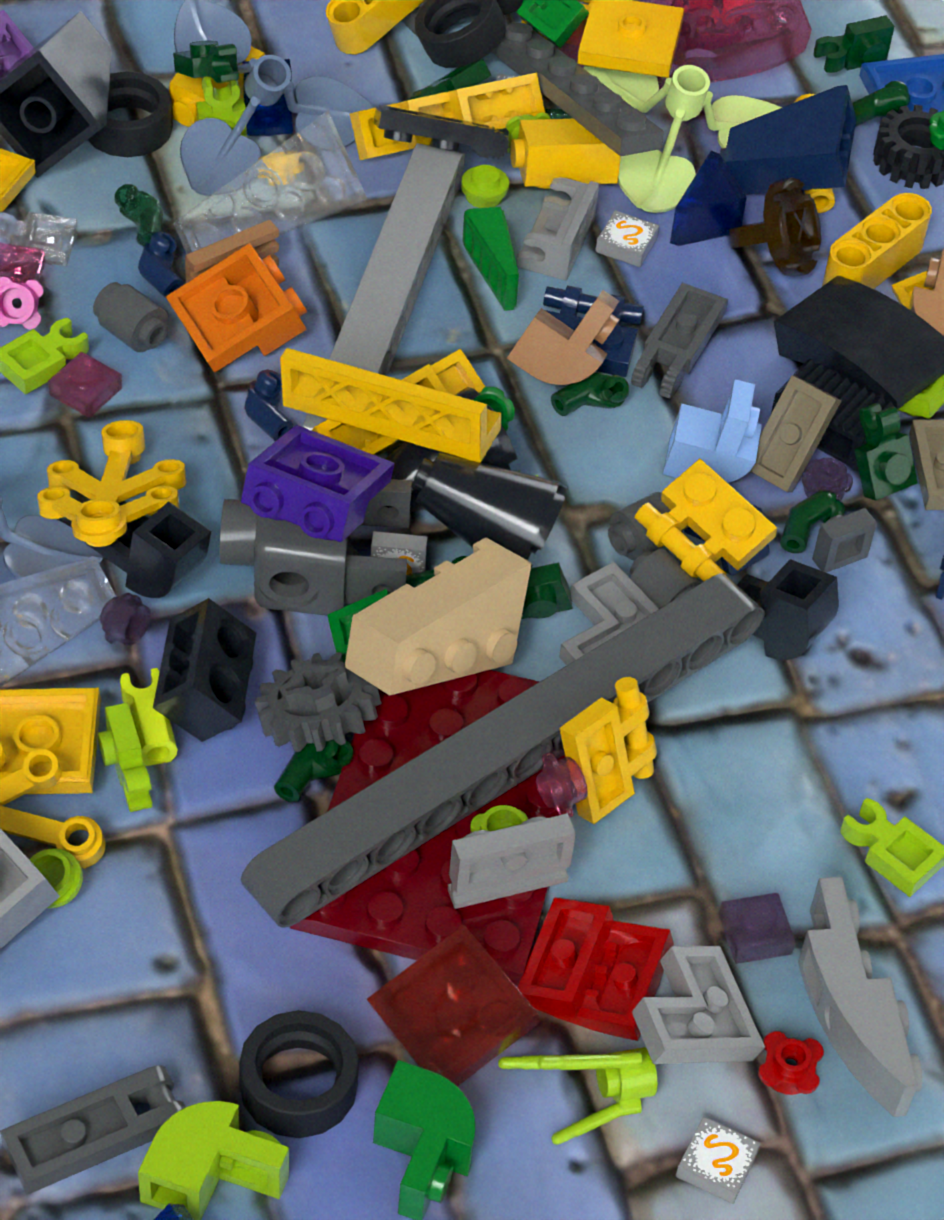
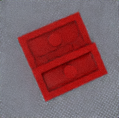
[515,897,674,1041]

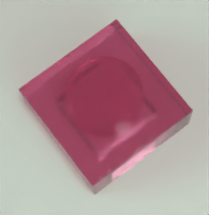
[0,243,45,283]
[48,352,122,418]

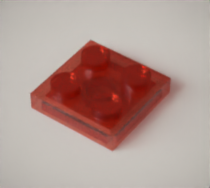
[367,925,541,1087]

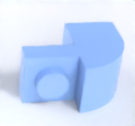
[663,379,762,483]

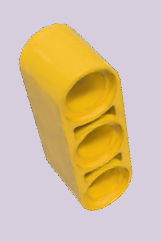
[325,0,425,54]
[822,193,932,289]

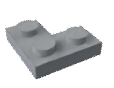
[559,562,659,665]
[632,946,765,1064]

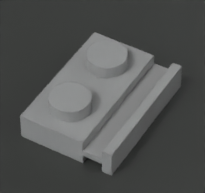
[447,814,576,909]

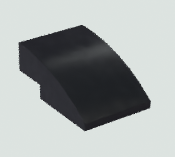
[774,276,944,409]

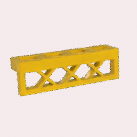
[280,348,501,463]

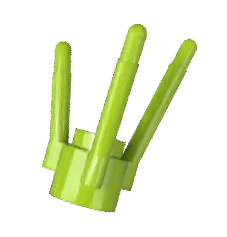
[498,1047,658,1145]

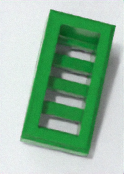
[462,207,519,311]

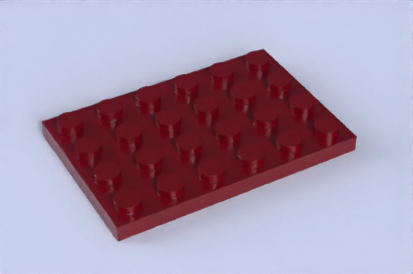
[290,670,575,986]

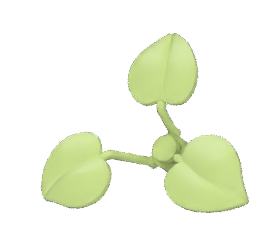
[584,65,782,213]

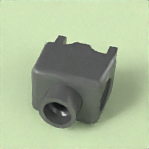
[220,479,412,616]

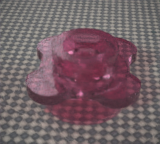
[536,752,588,818]

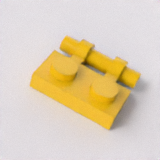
[634,458,777,582]
[559,677,657,824]

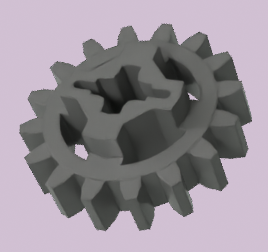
[255,652,381,752]

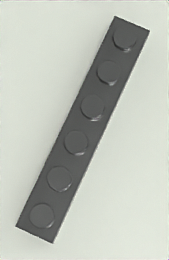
[491,23,664,156]

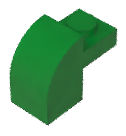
[373,1060,475,1220]

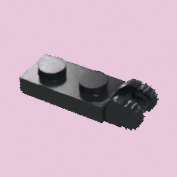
[373,105,510,159]

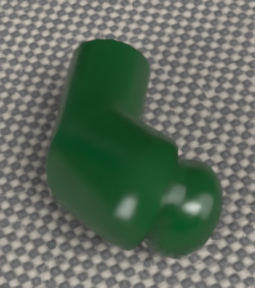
[551,372,629,416]
[274,740,354,802]

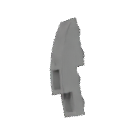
[798,877,922,1117]

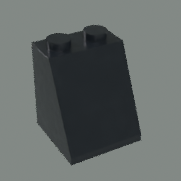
[0,11,112,178]

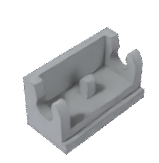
[516,177,599,281]

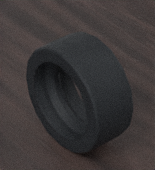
[415,0,506,68]
[88,71,173,158]
[239,1010,359,1138]

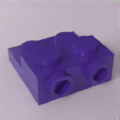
[241,425,395,542]

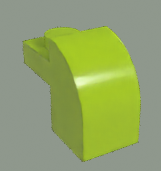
[138,1101,289,1220]

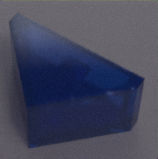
[670,151,747,246]

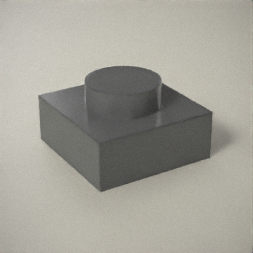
[812,508,877,573]

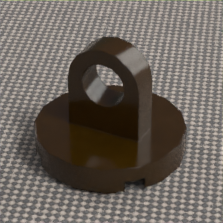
[728,177,821,277]

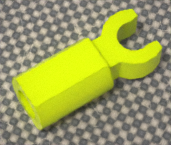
[120,668,178,766]

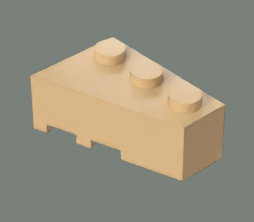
[345,537,532,695]

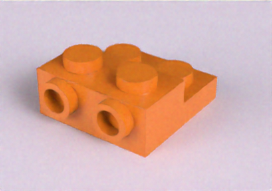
[166,243,307,373]

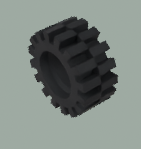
[873,105,944,189]

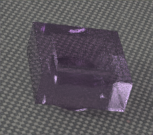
[719,893,795,964]

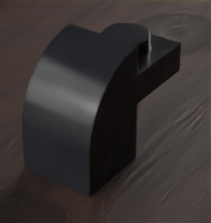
[85,501,212,598]
[737,559,839,660]

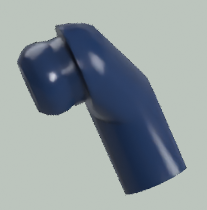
[138,231,184,299]
[244,369,293,441]

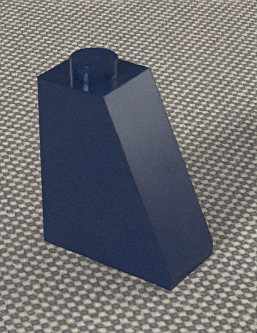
[719,85,856,195]

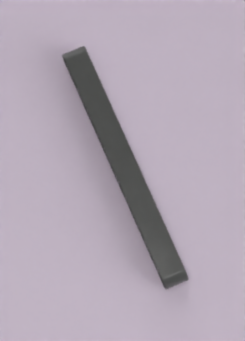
[241,573,765,928]

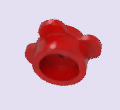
[758,1031,824,1095]

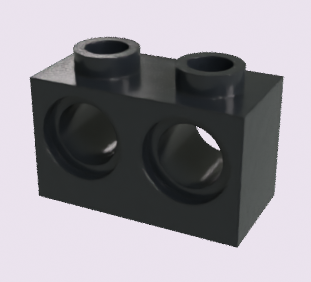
[153,598,257,742]

